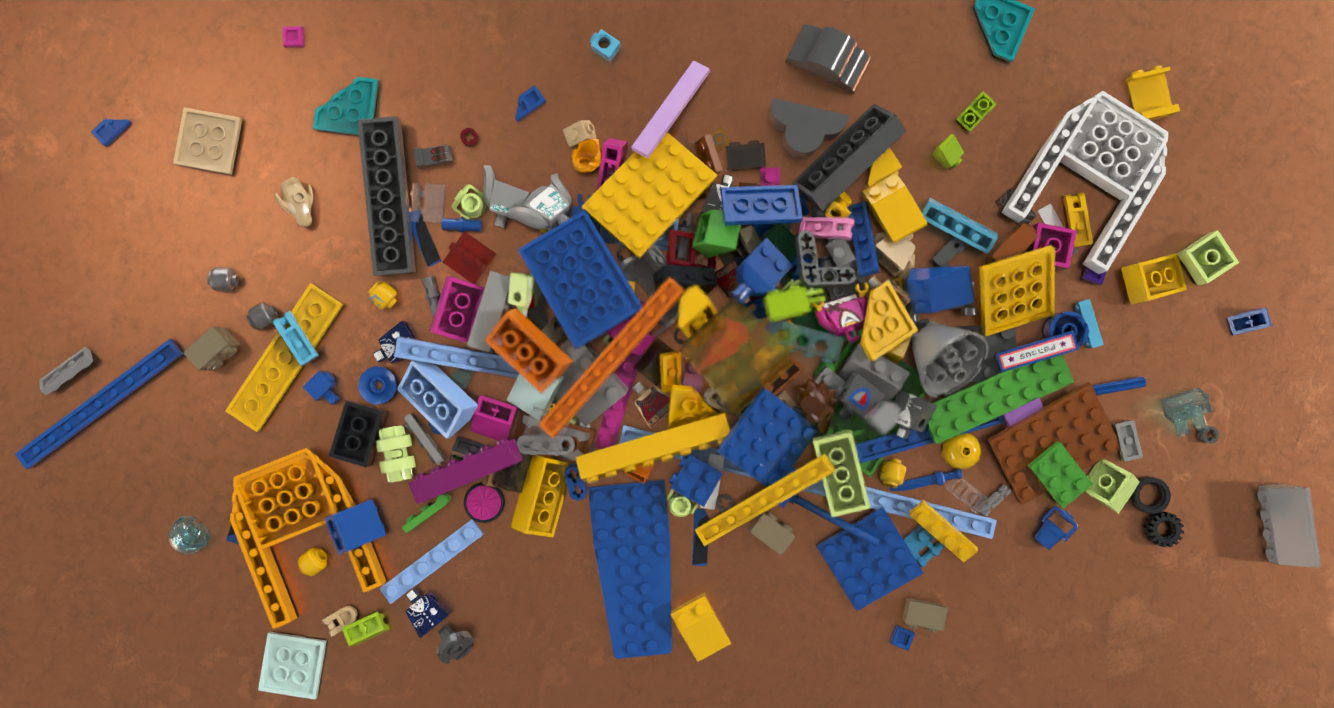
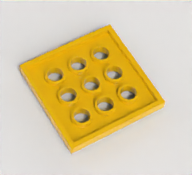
[980,245,1055,337]

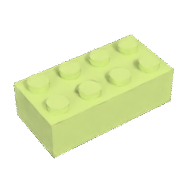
[812,429,870,517]

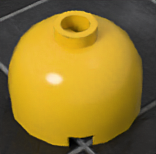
[942,433,982,470]

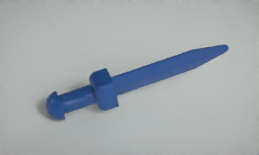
[889,468,963,491]

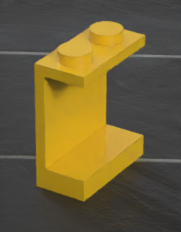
[1126,65,1180,120]

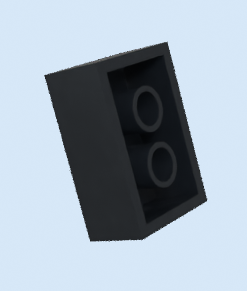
[329,400,388,467]

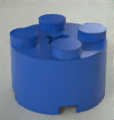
[1043,311,1089,347]

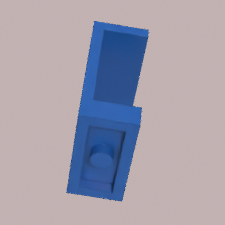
[324,499,386,555]

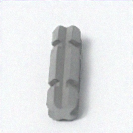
[978,484,1011,516]

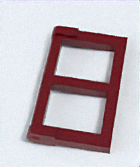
[666,229,716,270]

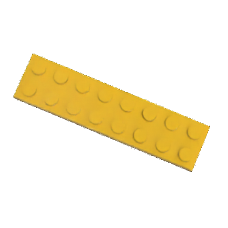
[225,283,344,432]

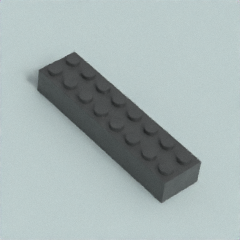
[357,116,416,276]

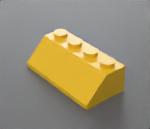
[678,285,723,349]
[511,454,572,537]

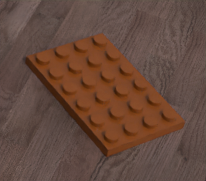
[987,382,1120,505]

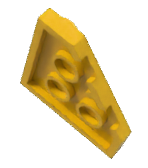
[860,280,918,361]
[666,385,720,430]

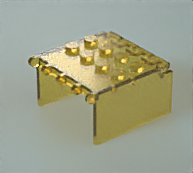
[678,294,794,415]

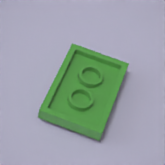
[1028,440,1093,509]

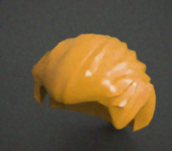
[571,138,602,173]

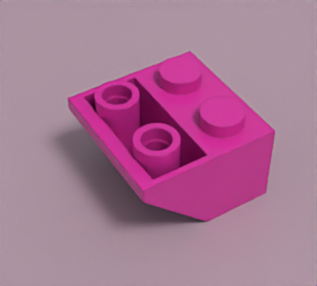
[471,395,519,441]

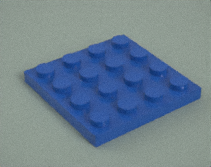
[716,387,819,487]
[817,506,924,611]

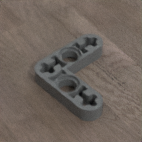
[795,231,856,288]

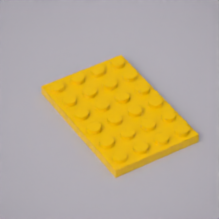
[582,132,717,259]

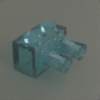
[1161,387,1212,437]

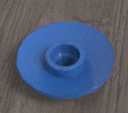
[358,366,397,404]

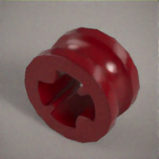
[460,128,478,146]

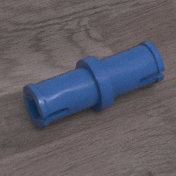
[442,217,482,233]

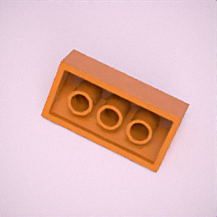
[484,309,573,394]

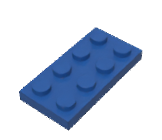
[720,185,803,225]

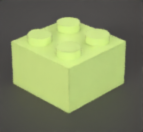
[1177,230,1239,285]

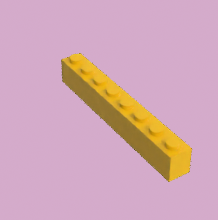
[575,413,731,484]

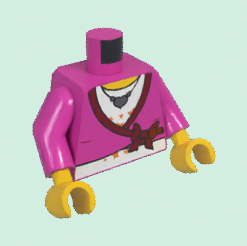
[811,282,868,342]

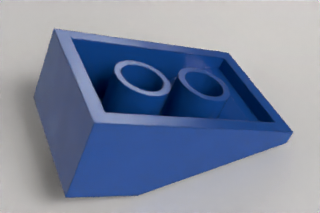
[907,266,974,314]

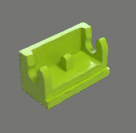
[342,612,390,646]

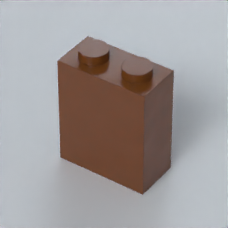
[983,223,1038,265]

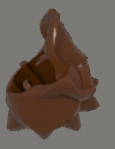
[795,379,838,434]

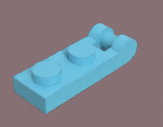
[273,310,319,366]

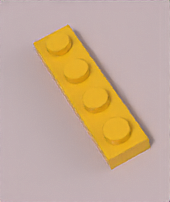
[909,500,978,562]

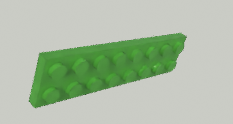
[927,355,1074,444]

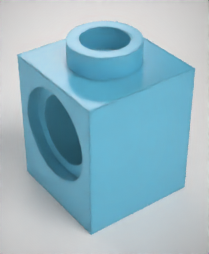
[590,29,621,62]

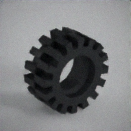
[1144,511,1184,547]

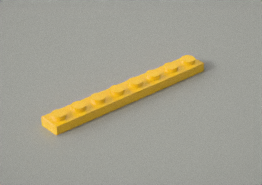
[695,454,835,546]

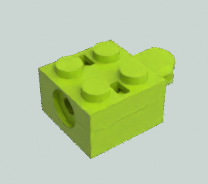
[763,285,826,323]

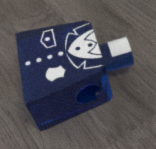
[373,321,416,364]
[405,588,452,638]

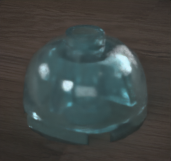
[168,515,210,555]

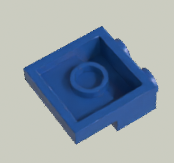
[669,454,723,507]

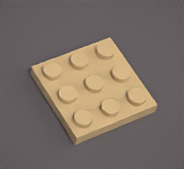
[173,107,242,175]

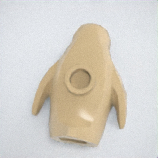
[275,177,314,227]

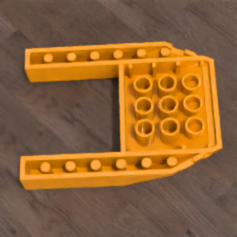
[230,448,387,629]

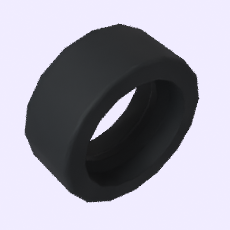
[1130,476,1171,514]

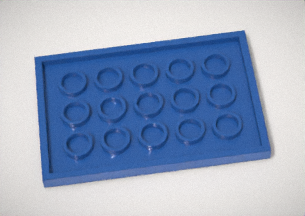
[518,210,643,350]

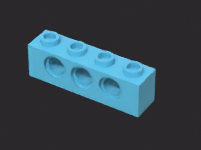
[921,197,998,254]

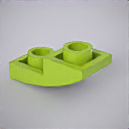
[956,91,997,132]

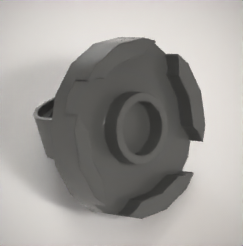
[436,625,475,664]

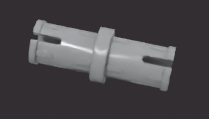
[422,276,440,316]

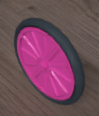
[464,482,504,523]

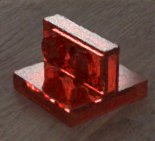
[442,231,496,284]

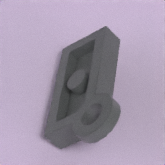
[675,212,691,260]

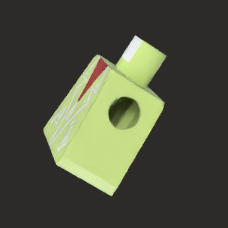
[508,273,542,317]

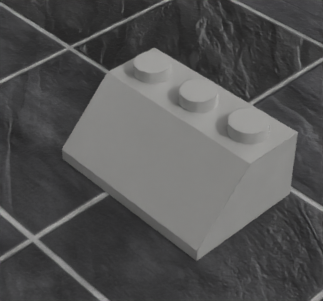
[838,343,910,402]

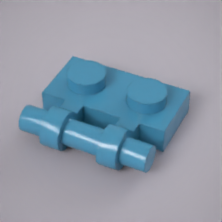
[903,524,945,568]

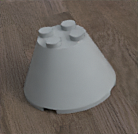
[911,321,988,397]

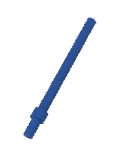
[788,494,880,547]

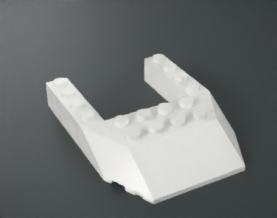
[1001,91,1168,274]

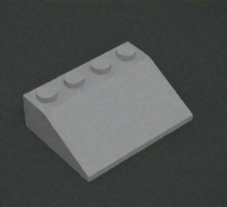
[556,339,629,426]
[1258,483,1321,568]

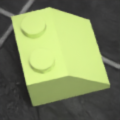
[1084,459,1140,514]

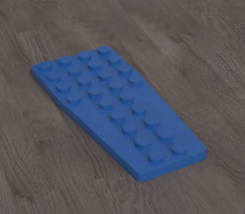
[588,479,672,659]

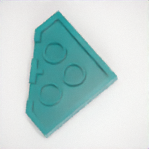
[973,0,1035,63]
[313,77,379,135]

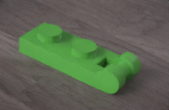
[402,493,451,533]

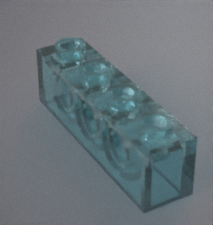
[761,320,844,364]

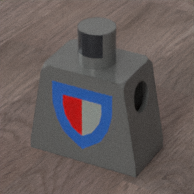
[838,371,886,421]

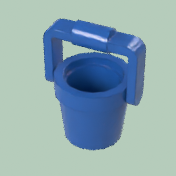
[1035,506,1079,550]

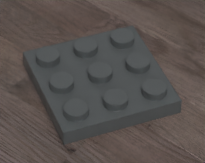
[956,325,1016,383]

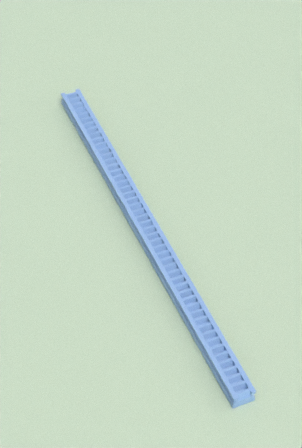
[619,425,997,539]

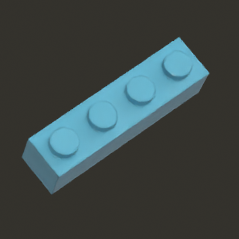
[1074,299,1104,349]

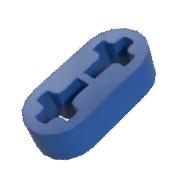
[565,464,586,500]

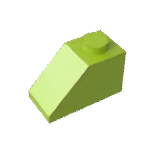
[931,134,964,170]

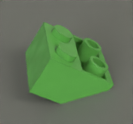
[692,210,741,258]

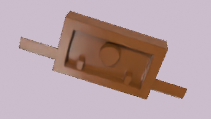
[670,126,723,201]

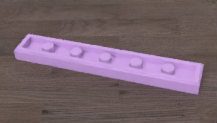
[631,60,710,158]

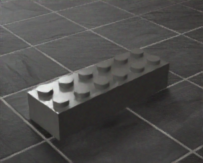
[792,104,906,211]

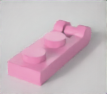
[799,217,855,240]

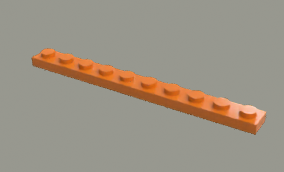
[538,277,685,438]

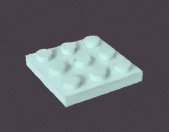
[258,632,327,700]

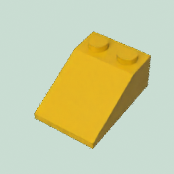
[862,173,928,243]
[1121,253,1187,305]
[671,593,731,662]

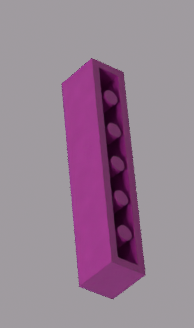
[408,438,523,504]

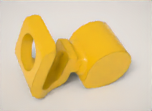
[825,192,852,218]

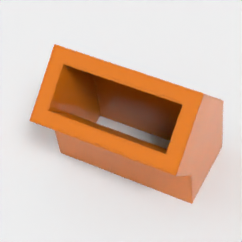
[623,465,654,484]

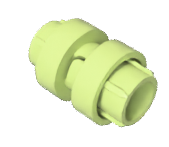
[375,425,416,483]

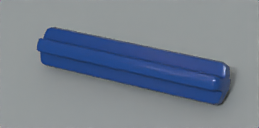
[1093,377,1146,395]

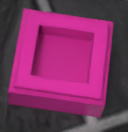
[283,26,304,47]

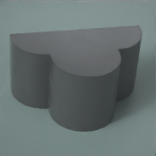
[786,25,871,94]
[769,98,849,159]

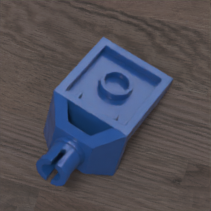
[731,238,793,304]

